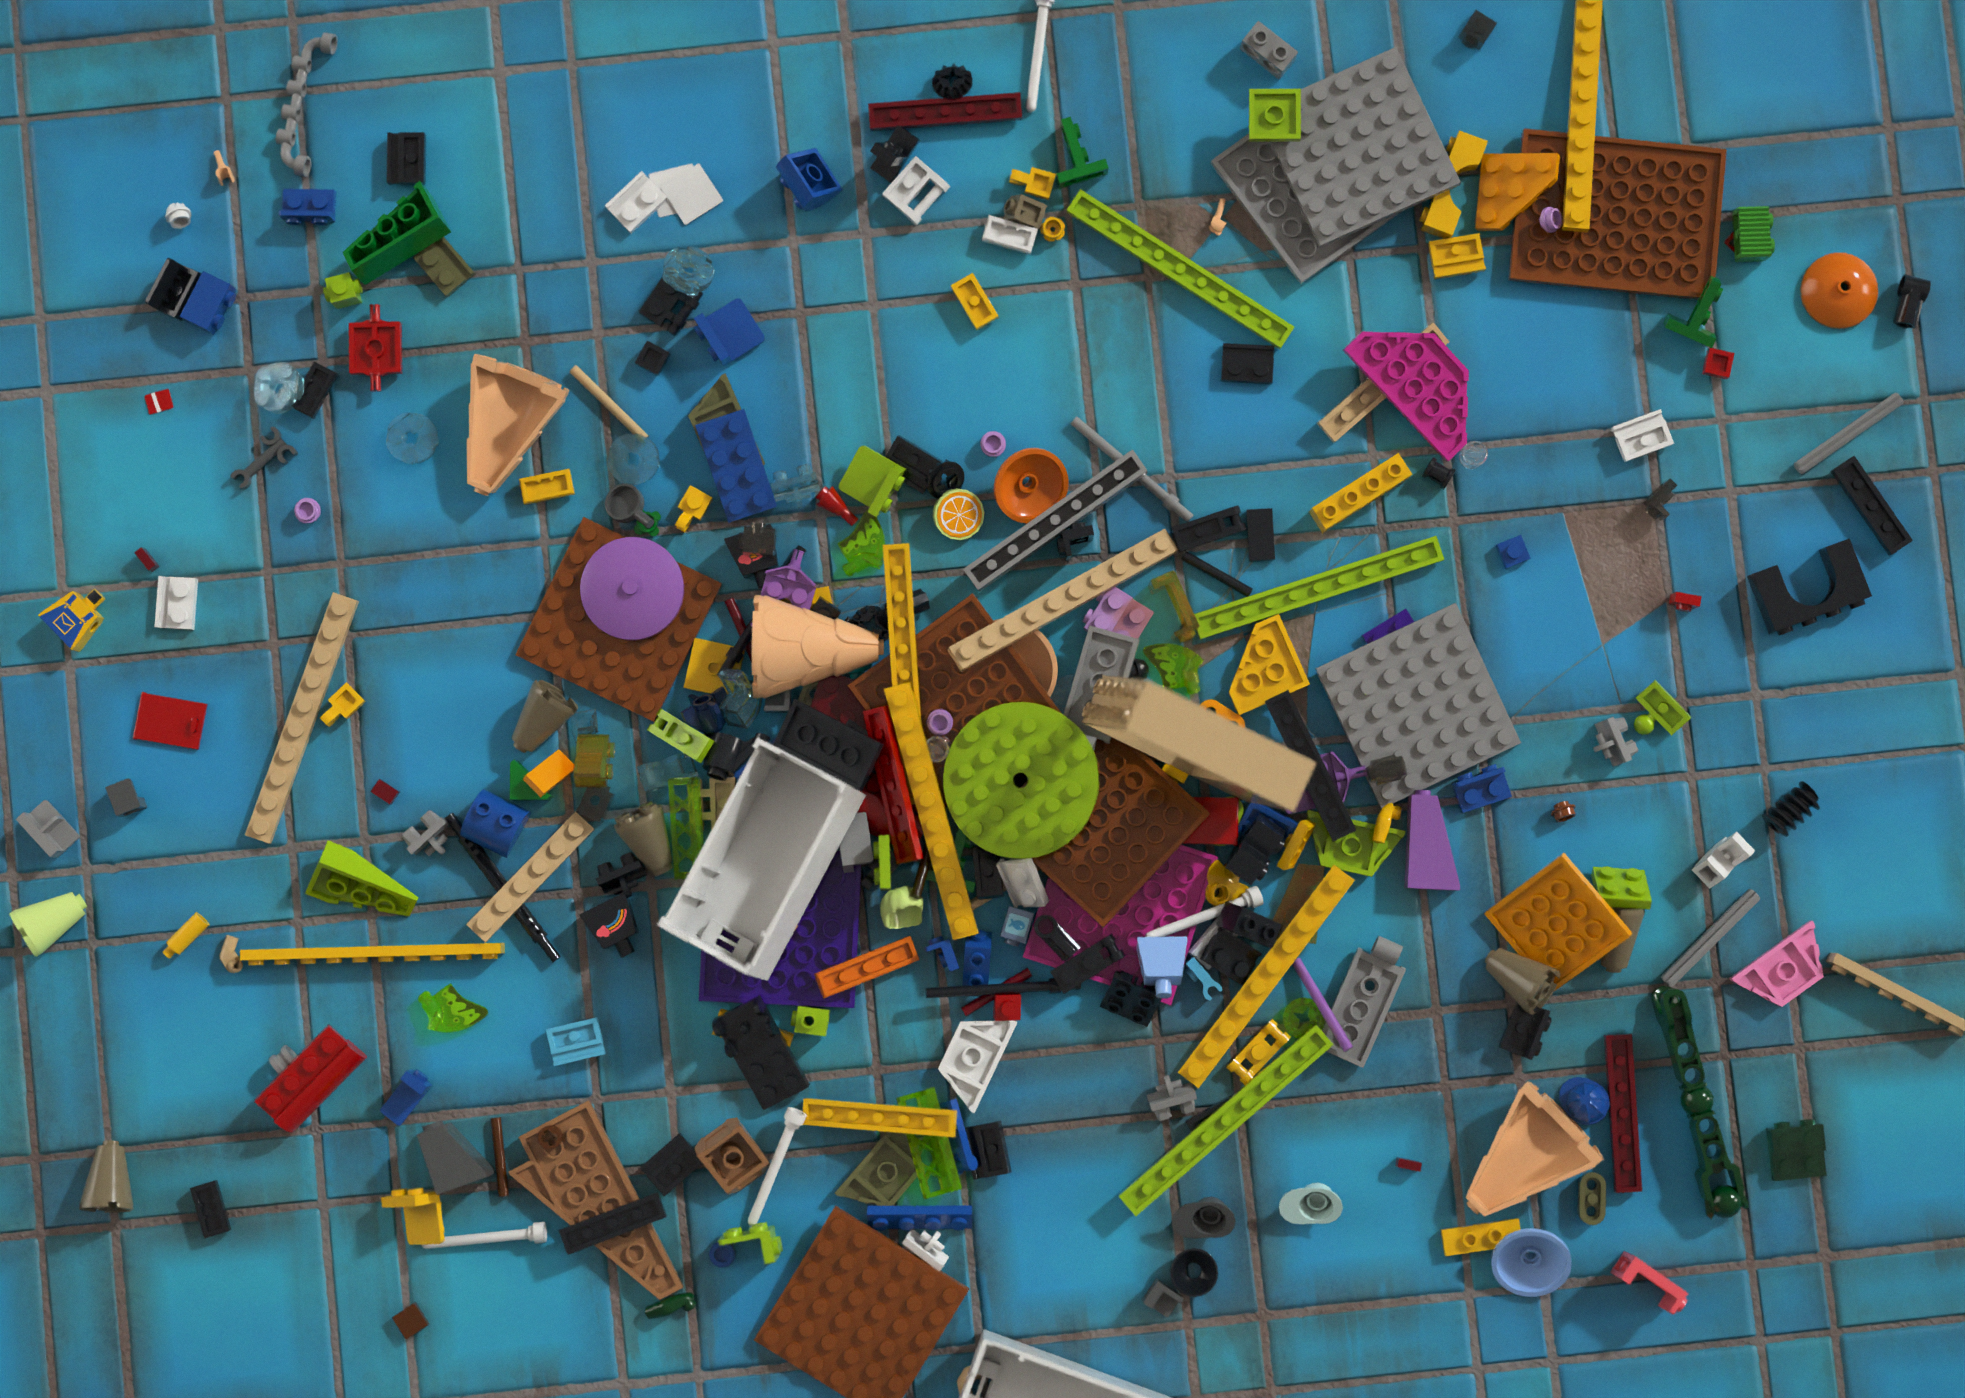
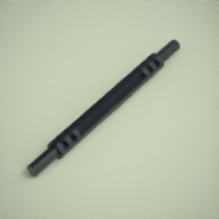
[445,812,561,963]

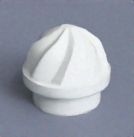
[165,202,192,229]

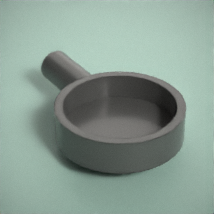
[605,483,654,528]

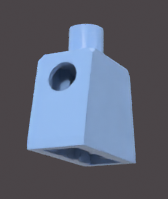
[1136,937,1187,998]

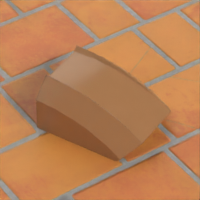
[694,1117,770,1195]

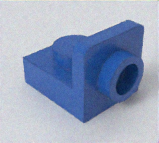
[925,935,959,972]

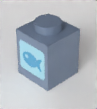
[1000,906,1034,947]

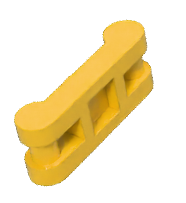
[1226,1019,1291,1086]

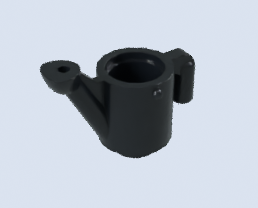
[702,732,771,781]

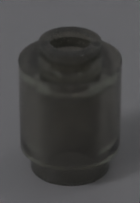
[1366,755,1407,786]

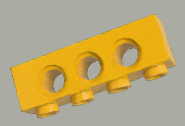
[1309,453,1412,533]

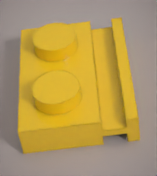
[1428,233,1486,279]

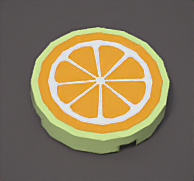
[933,488,984,540]

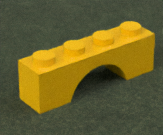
[1419,130,1488,239]

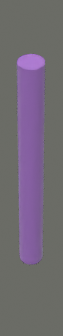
[1292,958,1353,1052]

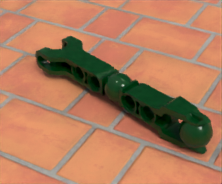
[1651,986,1749,1220]

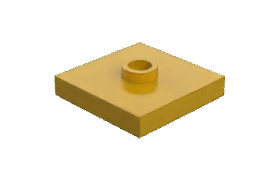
[683,638,745,699]

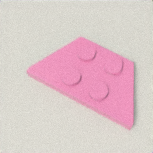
[1729,920,1824,1007]

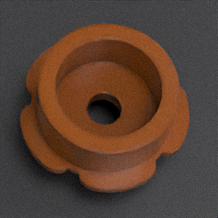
[1551,801,1576,822]

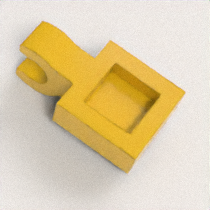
[1009,167,1056,200]
[675,485,713,533]
[320,682,366,727]

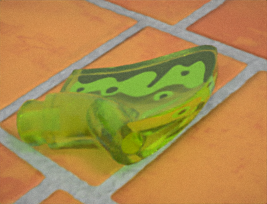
[837,509,886,577]
[1143,643,1204,695]
[418,983,489,1033]

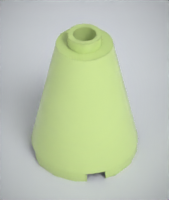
[9,892,88,957]

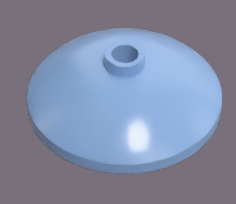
[1491,1228,1572,1297]

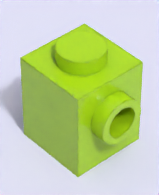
[323,272,363,309]
[791,1006,830,1036]

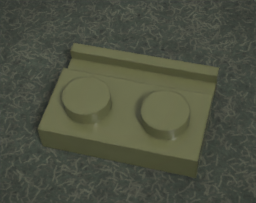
[413,237,475,298]

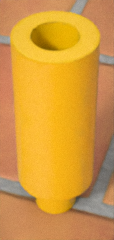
[162,912,210,959]

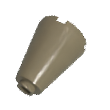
[512,680,578,753]
[1600,907,1645,973]
[1485,948,1560,1015]
[79,1140,134,1213]

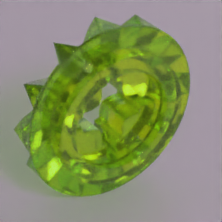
[1283,997,1325,1039]

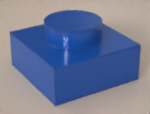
[1496,535,1531,569]

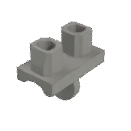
[1593,717,1638,767]
[402,810,449,856]
[1147,1075,1197,1121]

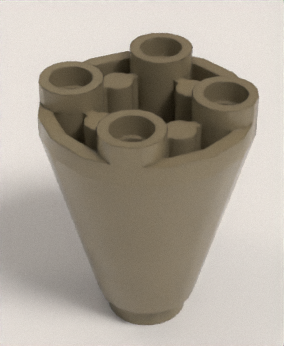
[614,801,673,876]

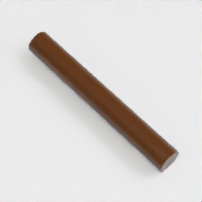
[490,1117,509,1197]

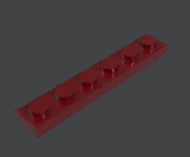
[868,92,1022,131]
[1604,1034,1642,1193]

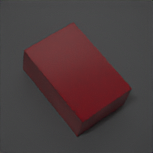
[134,547,160,572]
[371,779,400,805]
[1395,1157,1422,1172]

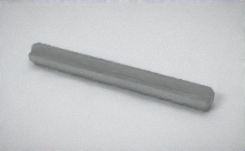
[1794,393,1904,474]
[1661,889,1760,987]

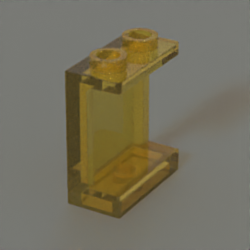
[1148,570,1200,643]

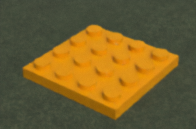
[1484,853,1632,991]

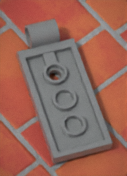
[1064,625,1140,750]
[1321,935,1406,1068]

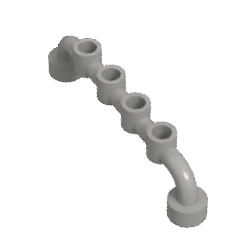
[276,32,337,177]

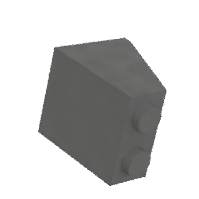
[417,1120,495,1195]

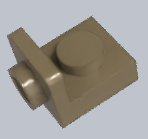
[1003,194,1047,229]

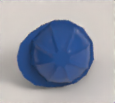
[1559,1077,1610,1125]

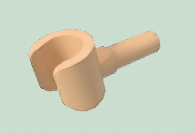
[214,150,235,186]
[1209,198,1226,236]

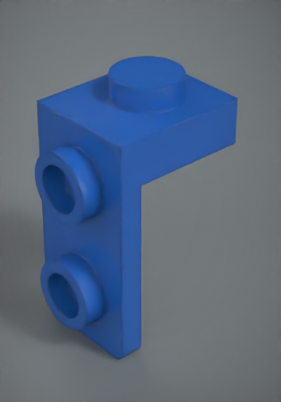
[962,929,992,986]
[380,1069,432,1126]

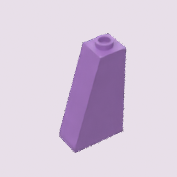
[1404,790,1460,891]

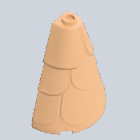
[467,354,569,496]
[752,595,884,698]
[1465,1082,1603,1216]

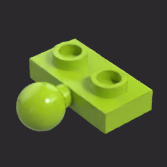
[1634,680,1691,736]

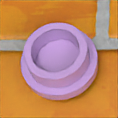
[1539,207,1562,233]
[980,431,1006,457]
[294,498,321,524]
[927,709,953,735]

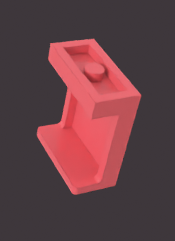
[1610,1251,1688,1315]

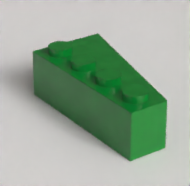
[342,181,451,285]

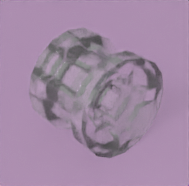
[1459,441,1488,469]
[926,735,952,762]

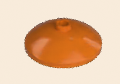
[1800,253,1878,329]
[994,448,1069,523]

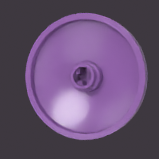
[580,537,684,641]

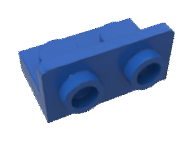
[279,189,336,226]
[1452,764,1512,813]

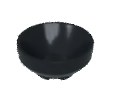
[1170,1248,1218,1297]

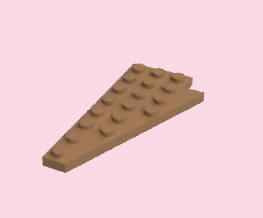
[509,1100,684,1300]

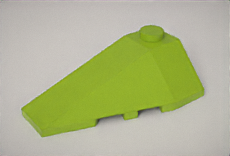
[305,840,418,916]

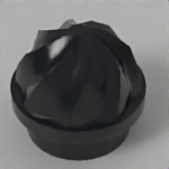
[1129,658,1149,680]

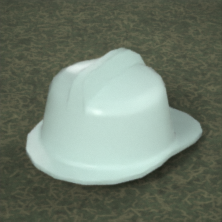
[1279,1183,1343,1224]

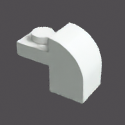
[1692,832,1755,889]

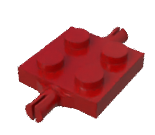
[349,304,402,392]

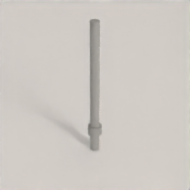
[1071,416,1194,522]

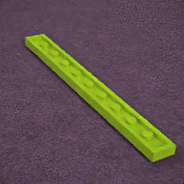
[1066,189,1294,350]
[1192,536,1445,640]
[1118,1024,1334,1216]

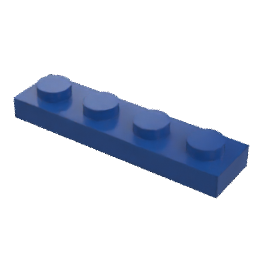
[867,1205,972,1231]

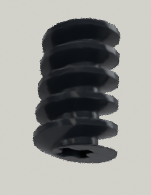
[1762,781,1820,837]

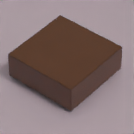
[392,1302,429,1339]

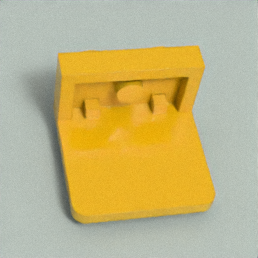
[381,1187,445,1245]

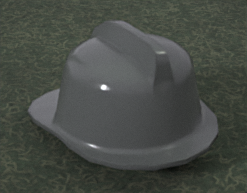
[1172,1197,1236,1238]

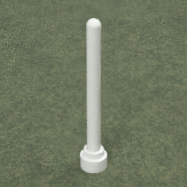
[1026,0,1055,112]
[1145,886,1264,937]
[748,1107,807,1226]
[422,1222,547,1249]

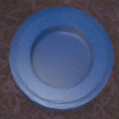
[709,1241,736,1267]

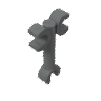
[230,426,298,490]

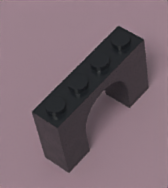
[1747,538,1872,636]

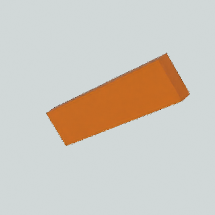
[814,936,919,998]

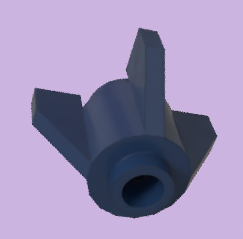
[680,687,728,735]

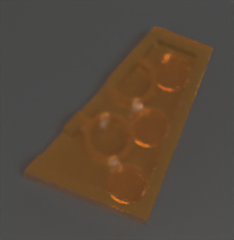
[1273,864,1325,944]

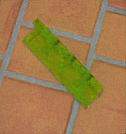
[668,777,704,880]
[896,1087,962,1199]

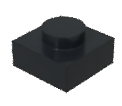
[635,341,670,376]

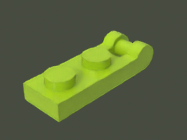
[647,708,715,763]

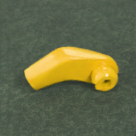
[1372,803,1402,844]

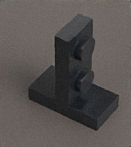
[870,125,920,183]

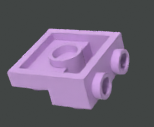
[1082,587,1154,639]

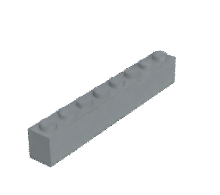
[963,449,1148,592]

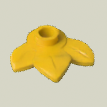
[1205,860,1249,906]

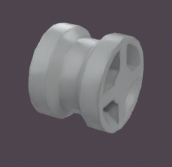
[268,1045,297,1074]

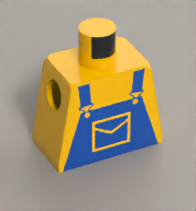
[38,589,105,652]

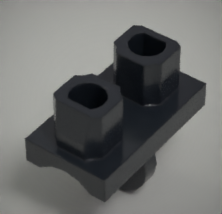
[596,852,647,898]

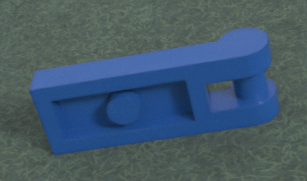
[931,1099,978,1175]

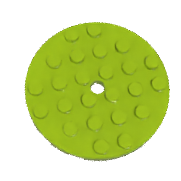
[943,702,1100,859]

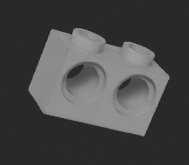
[1240,21,1298,80]

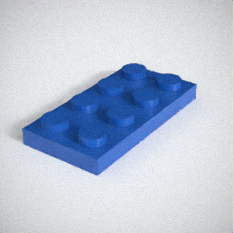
[695,409,777,523]

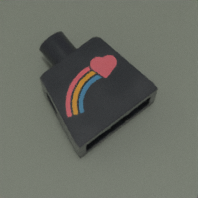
[724,524,779,589]
[579,893,639,958]

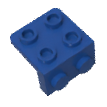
[693,298,765,367]

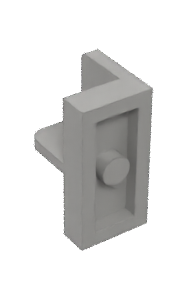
[16,800,80,858]
[840,812,874,873]

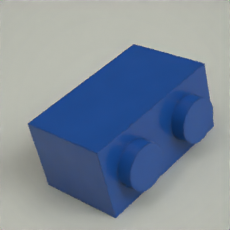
[180,271,237,335]

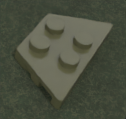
[688,373,765,465]
[835,1132,924,1206]

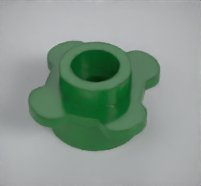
[634,510,661,537]

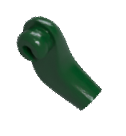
[645,1292,696,1319]

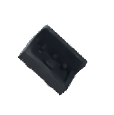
[145,258,201,321]
[1057,522,1094,562]
[1499,1002,1552,1060]

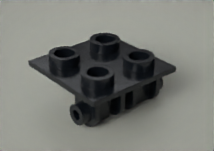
[1100,970,1162,1027]

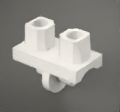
[902,1229,949,1271]

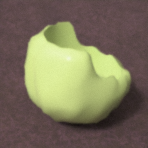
[880,886,924,929]

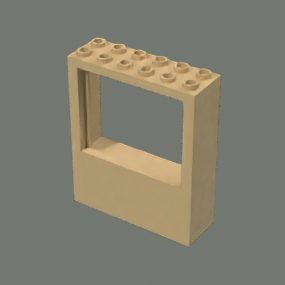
[1081,675,1316,812]

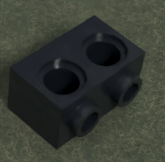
[1216,901,1282,949]

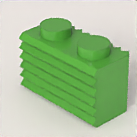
[1732,206,1775,262]

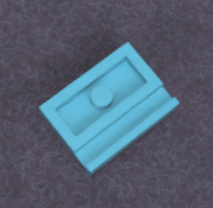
[546,1017,606,1066]

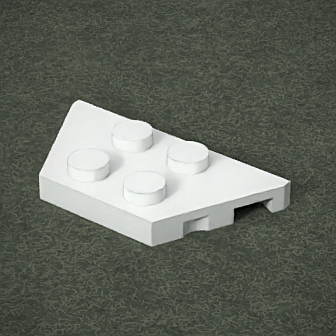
[938,1020,1018,1113]

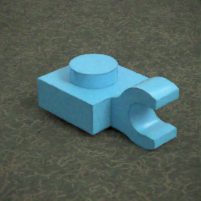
[1184,957,1222,1001]

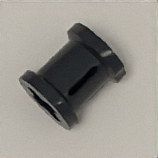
[1422,457,1455,490]

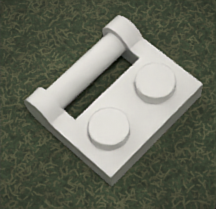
[882,156,950,225]

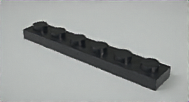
[1265,690,1356,841]

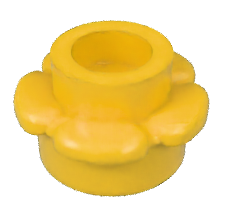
[1040,217,1065,242]

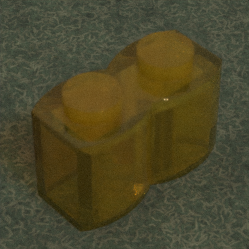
[574,734,615,788]

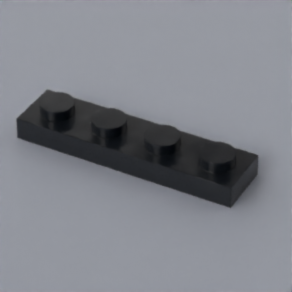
[1831,456,1913,556]
[559,1192,667,1255]

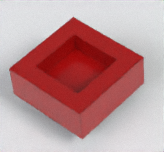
[1702,348,1735,380]
[1669,592,1702,612]
[993,993,1021,1021]

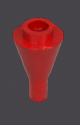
[815,485,858,526]

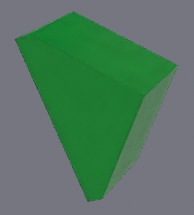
[510,759,553,801]

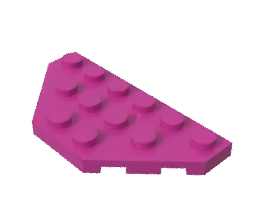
[1343,331,1469,461]

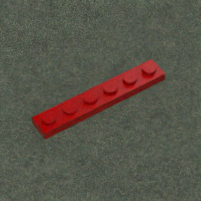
[863,705,923,864]

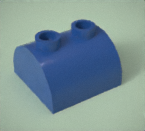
[776,148,843,211]
[460,789,531,858]

